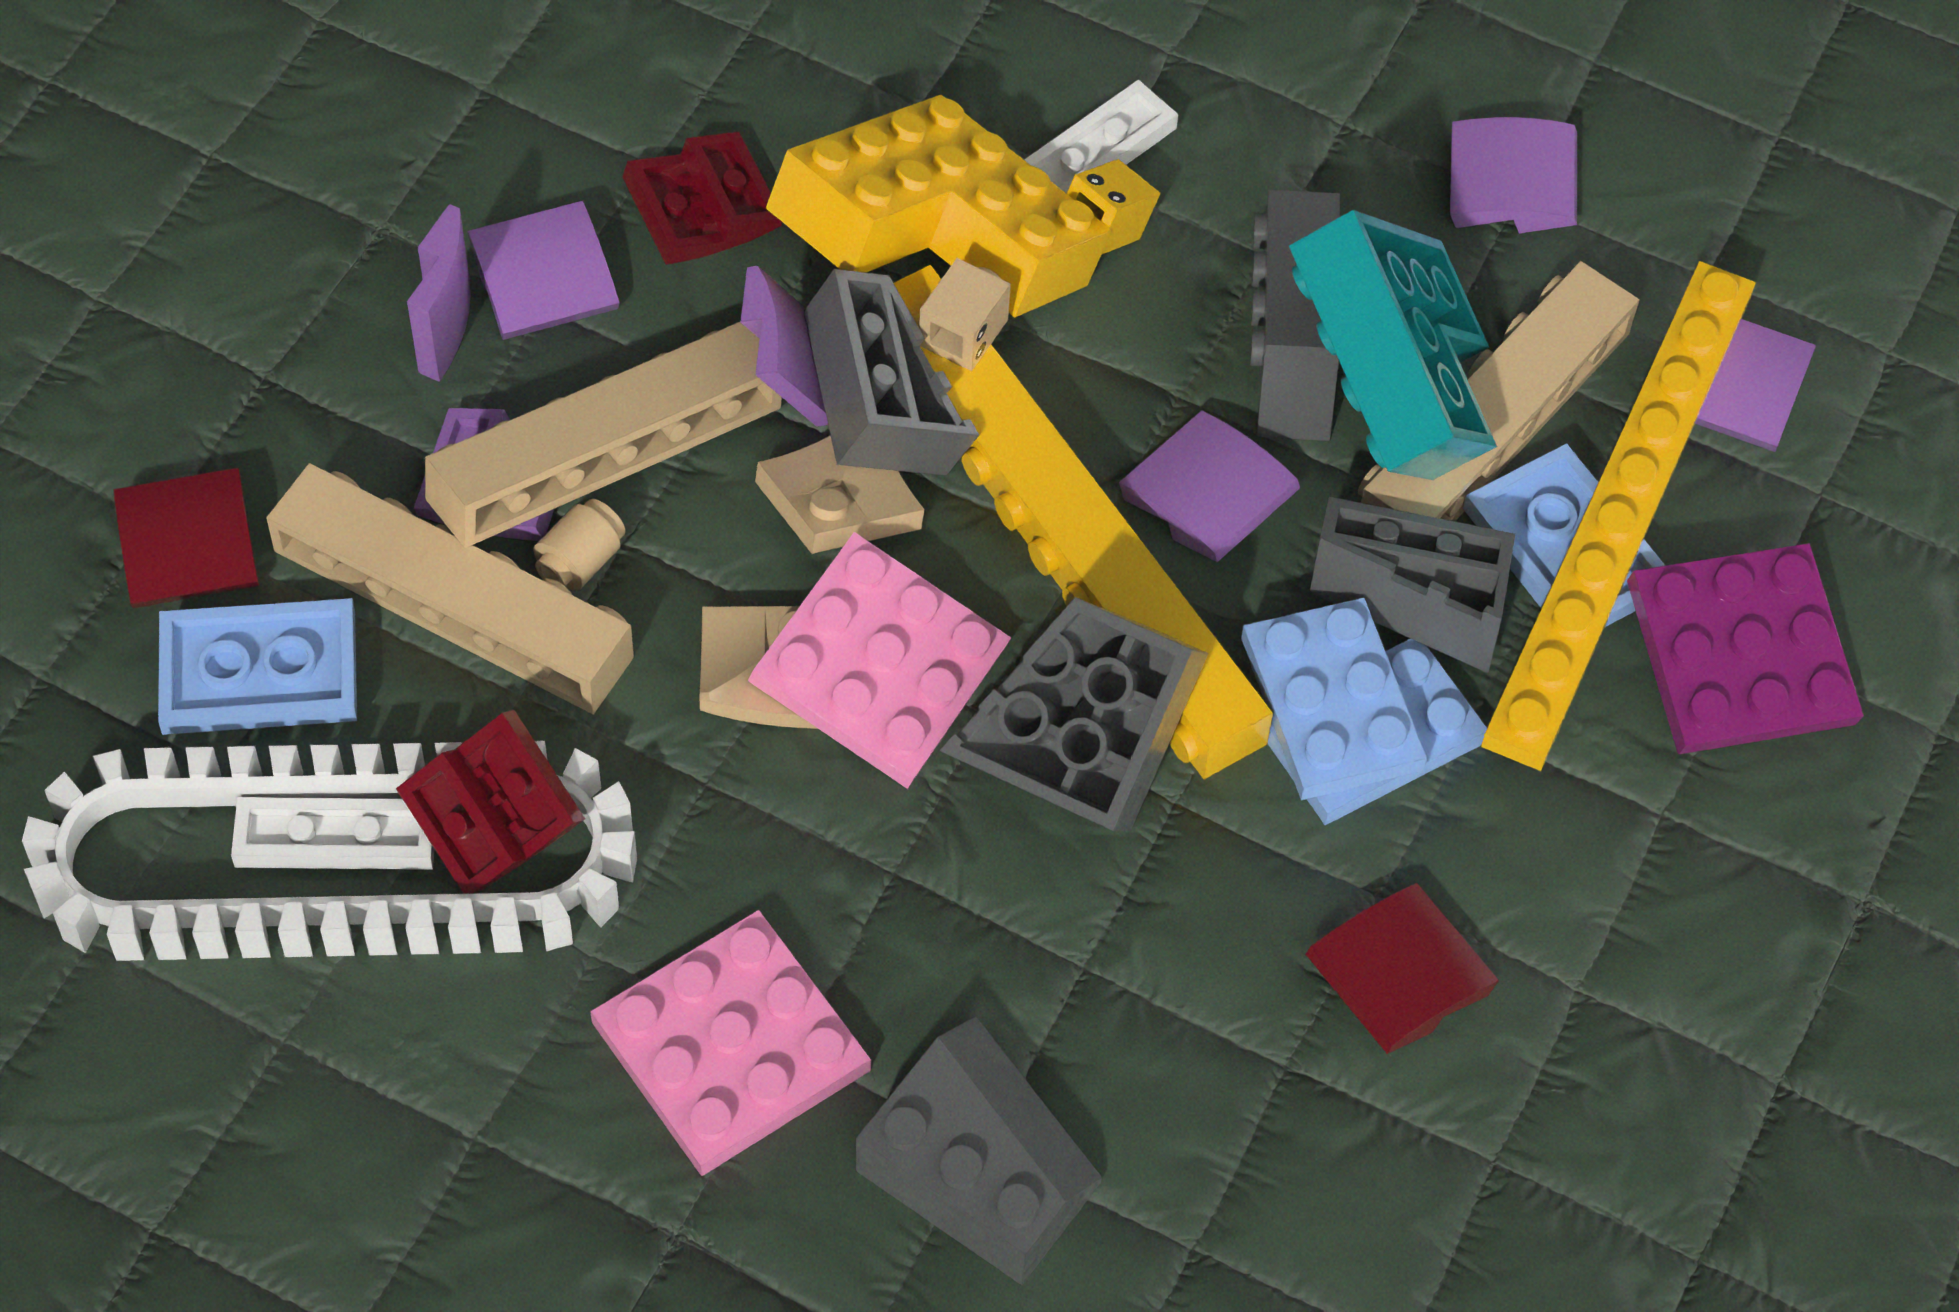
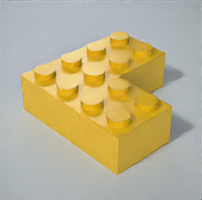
[766,95,1112,317]

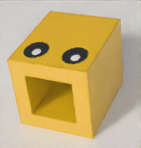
[1067,159,1161,254]

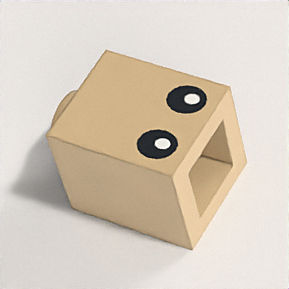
[919,258,1011,371]

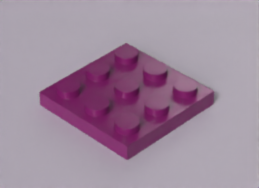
[1627,543,1864,755]

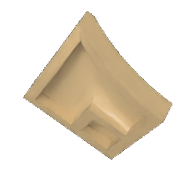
[755,435,925,554]
[699,606,818,729]

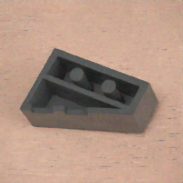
[804,269,979,475]

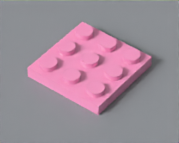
[748,532,1011,789]
[590,910,871,1176]

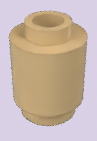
[533,499,625,591]

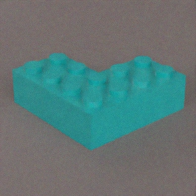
[1289,210,1497,480]

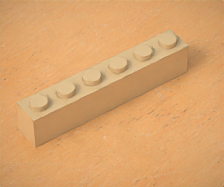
[1358,261,1640,522]
[425,321,782,548]
[266,463,634,715]

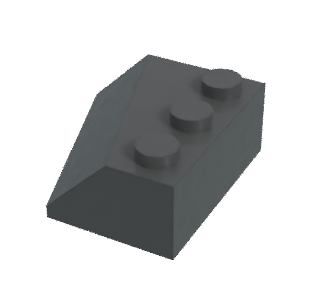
[939,597,1208,831]

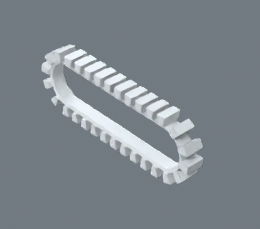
[22,741,637,961]

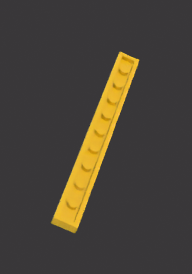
[1481,261,1756,771]

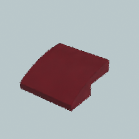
[622,131,782,265]
[113,468,259,609]
[396,710,585,894]
[1305,883,1499,1054]

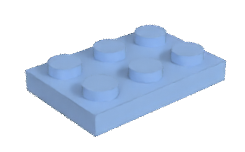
[1463,443,1665,627]
[158,598,357,735]
[1241,598,1427,800]
[1267,639,1487,825]

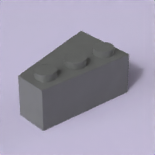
[1309,497,1515,673]

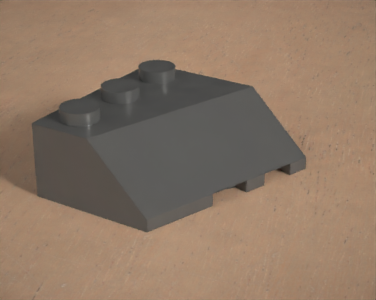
[856,1016,1102,1285]

